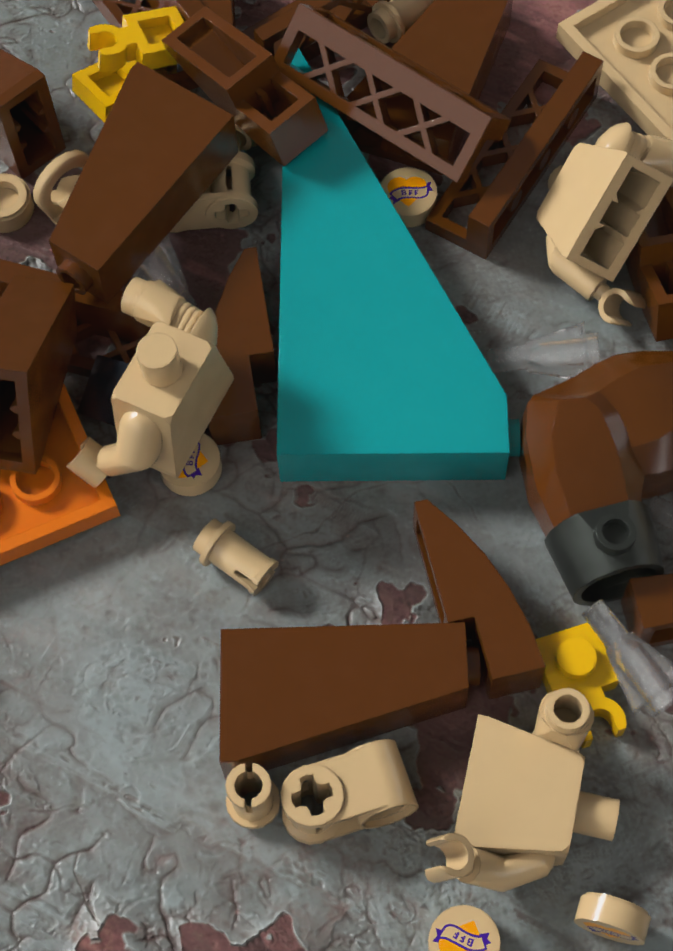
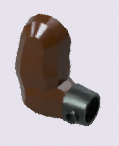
[519,351,673,606]

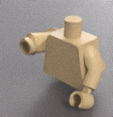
[536,122,673,327]
[66,277,234,487]
[425,688,620,892]

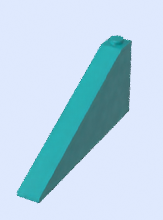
[277,48,520,482]

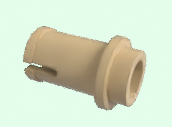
[367,0,434,44]
[193,518,279,596]
[225,763,281,829]

